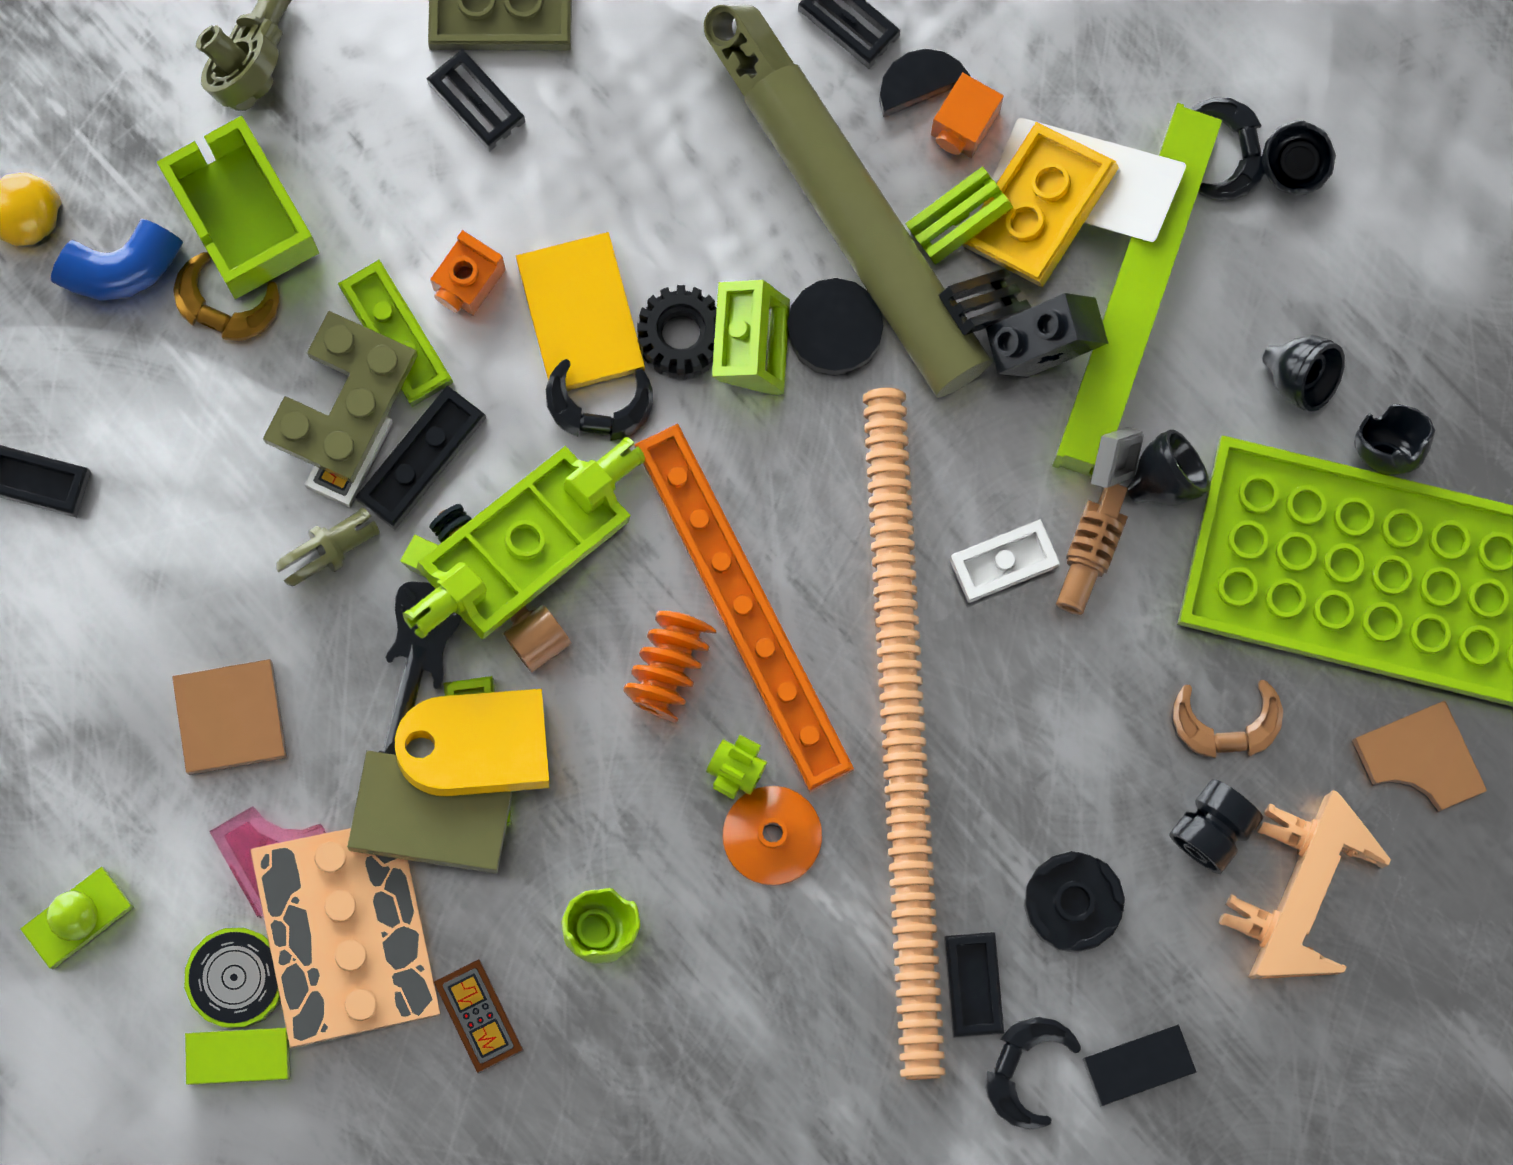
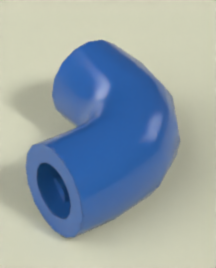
[51,219,183,301]

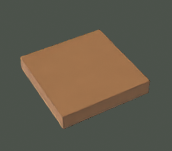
[172,659,287,775]

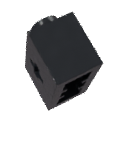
[986,293,1108,377]

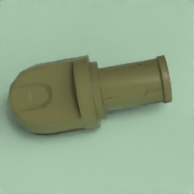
[276,507,380,586]

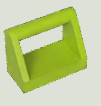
[712,280,790,395]

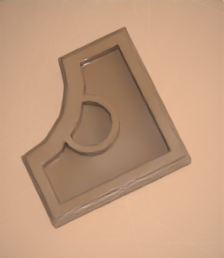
[1352,700,1487,812]

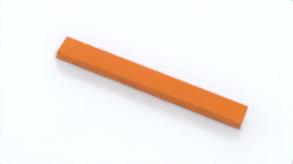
[634,424,854,793]

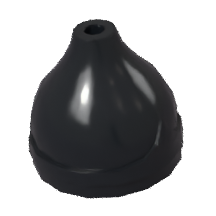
[1262,335,1345,412]
[1127,429,1210,505]

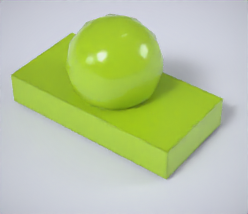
[20,866,134,969]

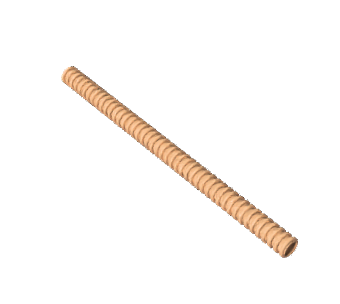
[862,388,946,1080]

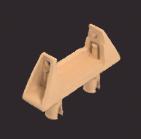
[1219,790,1391,979]

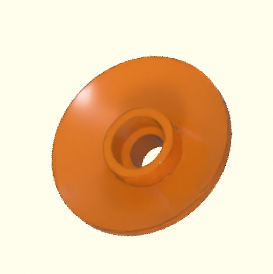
[723,786,822,885]

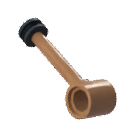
[429,504,572,673]

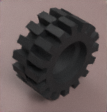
[637,285,717,379]

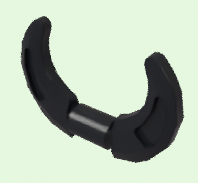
[1191,97,1265,200]
[545,359,653,441]
[985,1017,1081,1129]

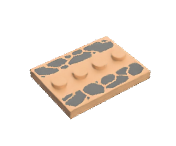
[250,828,440,1049]

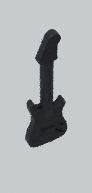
[379,581,463,755]

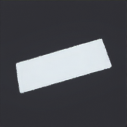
[992,118,1186,242]

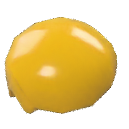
[0,172,62,246]

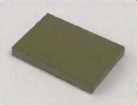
[428,0,572,50]
[347,750,513,874]

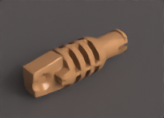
[1056,484,1128,615]

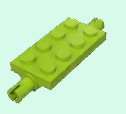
[403,437,645,640]

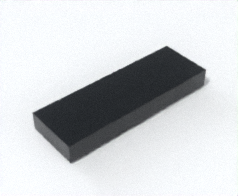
[355,385,486,530]

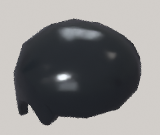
[1261,121,1336,195]
[1354,404,1435,476]

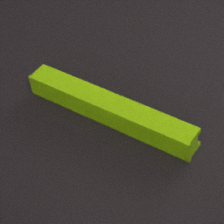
[1052,103,1222,477]

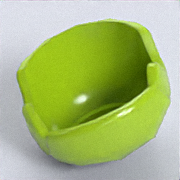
[561,888,641,964]

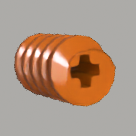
[623,611,716,722]

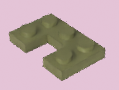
[263,311,418,483]

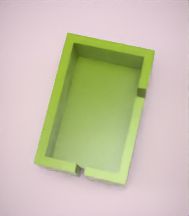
[157,115,319,300]

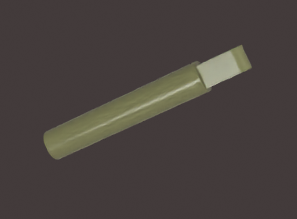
[704,5,992,398]

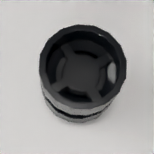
[1169,779,1264,874]

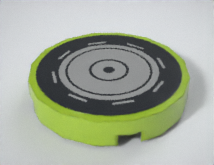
[184,928,280,1028]

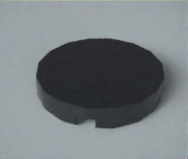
[787,278,884,375]
[1024,851,1125,953]

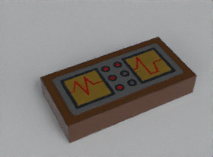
[434,959,524,1074]

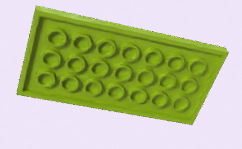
[1177,435,1513,707]

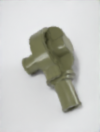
[196,0,292,111]

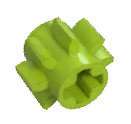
[706,735,768,799]

